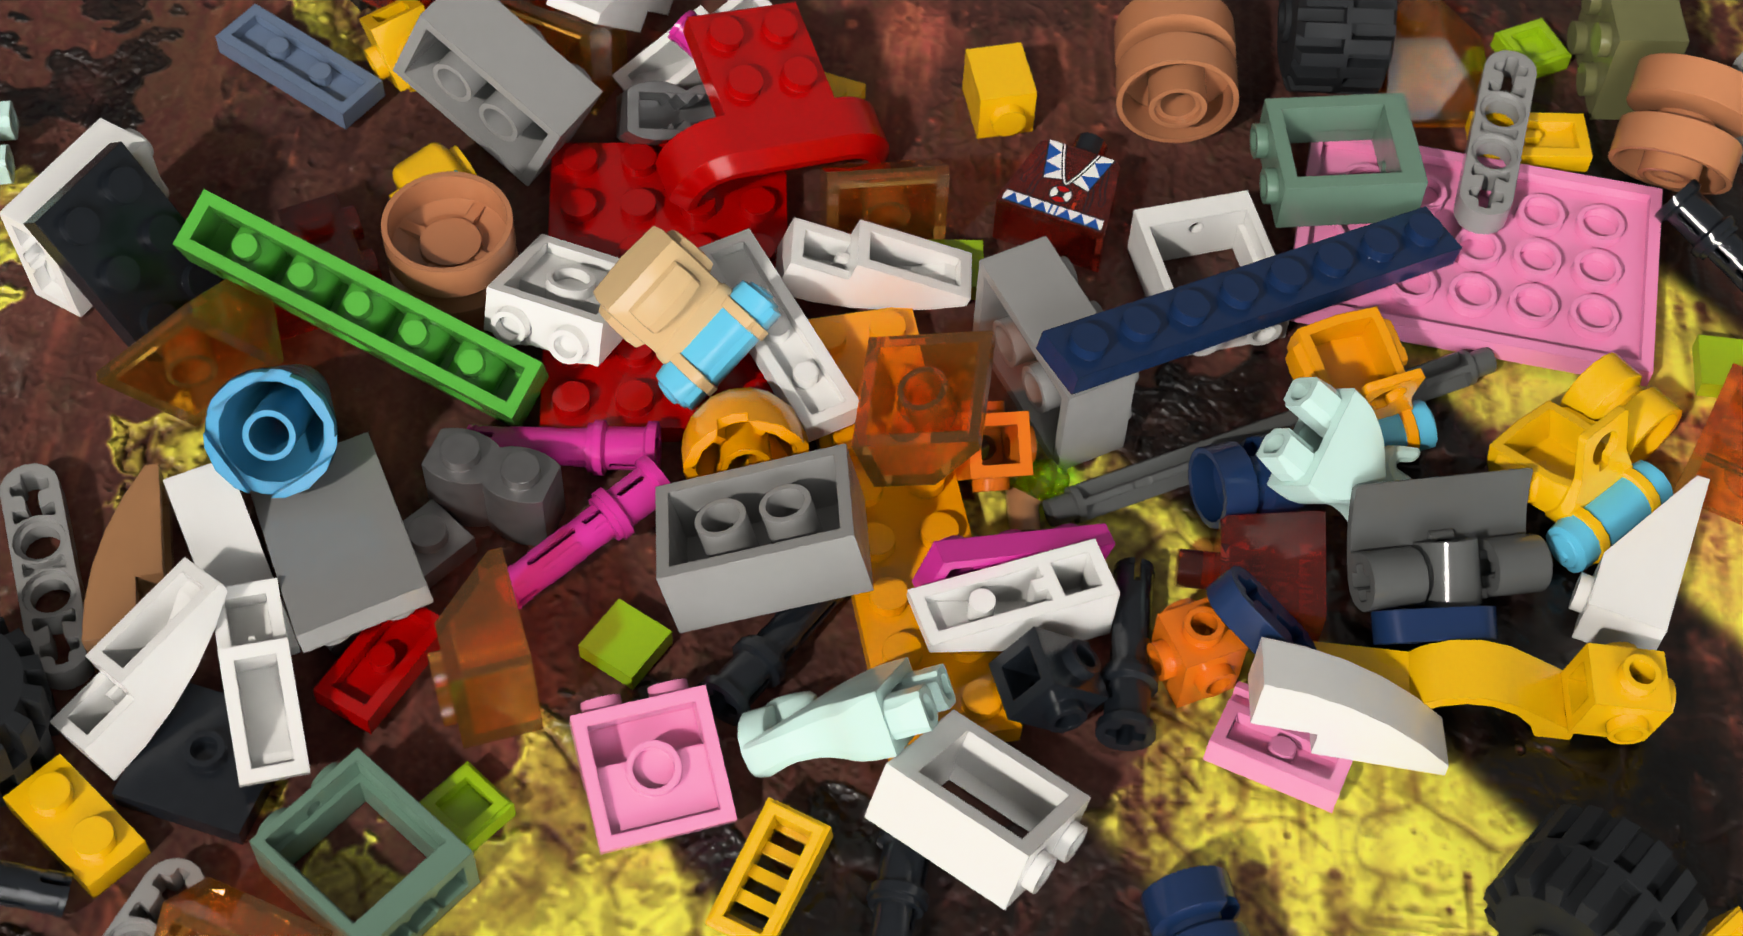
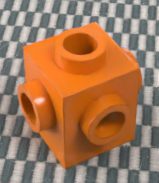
[941,401,1037,492]
[1147,597,1249,708]

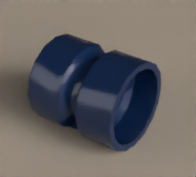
[1188,433,1304,529]
[1140,865,1250,936]

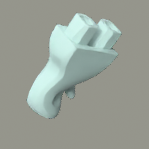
[1256,377,1421,522]
[738,657,956,778]

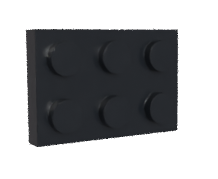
[23,141,235,366]

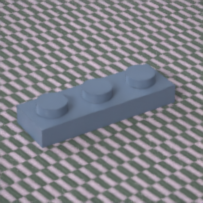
[215,4,385,130]

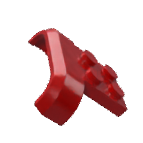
[655,2,890,211]

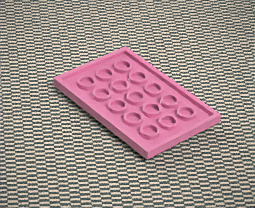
[1289,140,1663,387]

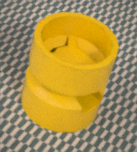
[1559,352,1682,464]

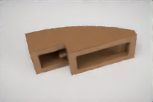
[82,463,174,675]

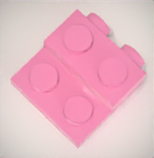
[569,678,738,855]

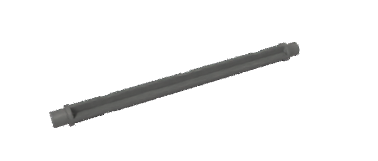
[1043,347,1497,527]

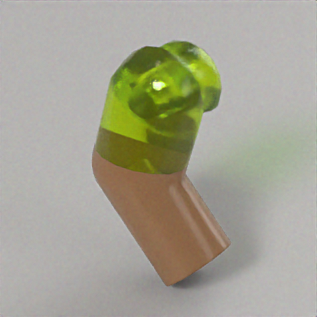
[1005,459,1070,532]

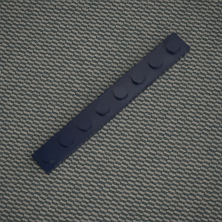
[1036,206,1462,395]

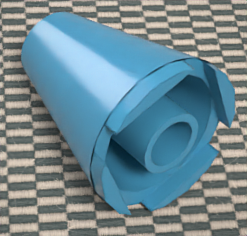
[203,364,338,498]

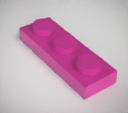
[912,523,1115,587]

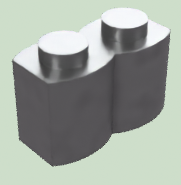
[617,81,716,146]
[422,428,566,546]

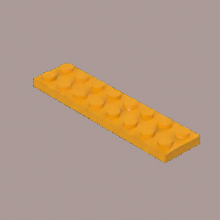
[808,307,1022,761]

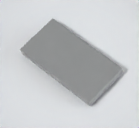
[250,432,434,653]

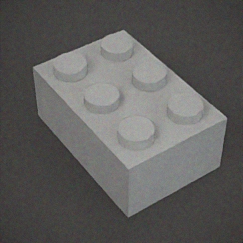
[392,0,603,186]
[972,236,1139,473]
[655,443,874,633]

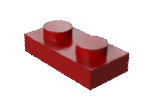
[313,606,452,734]

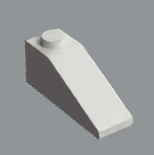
[1568,475,1710,650]
[906,538,1120,653]

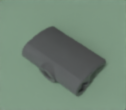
[1347,468,1553,612]

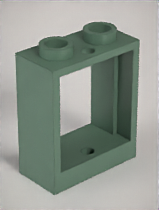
[1250,93,1428,228]
[249,748,480,936]

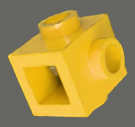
[359,0,425,92]
[1560,642,1676,745]

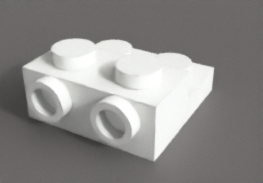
[484,234,623,367]

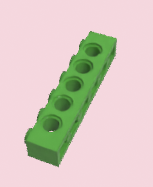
[173,189,549,426]

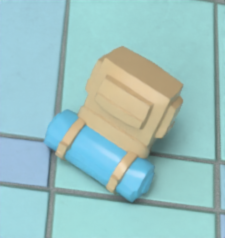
[593,226,781,411]

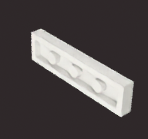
[699,228,863,442]

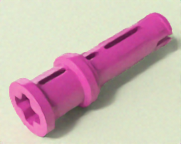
[467,419,662,476]
[492,455,670,611]

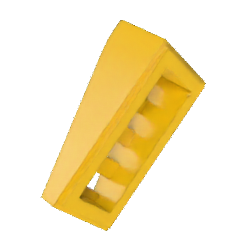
[704,797,834,936]

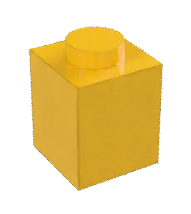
[962,42,1037,139]

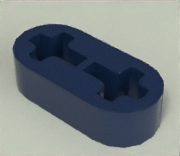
[1206,565,1317,654]
[1371,606,1498,645]

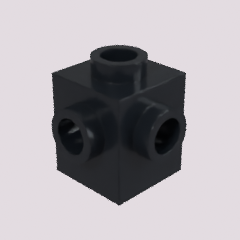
[988,626,1110,734]

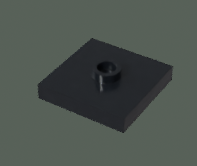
[112,683,276,845]

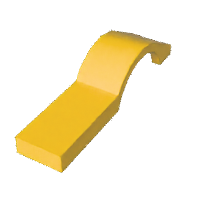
[1313,640,1573,740]

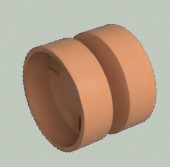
[1114,0,1239,143]
[1608,53,1743,195]
[381,171,518,332]

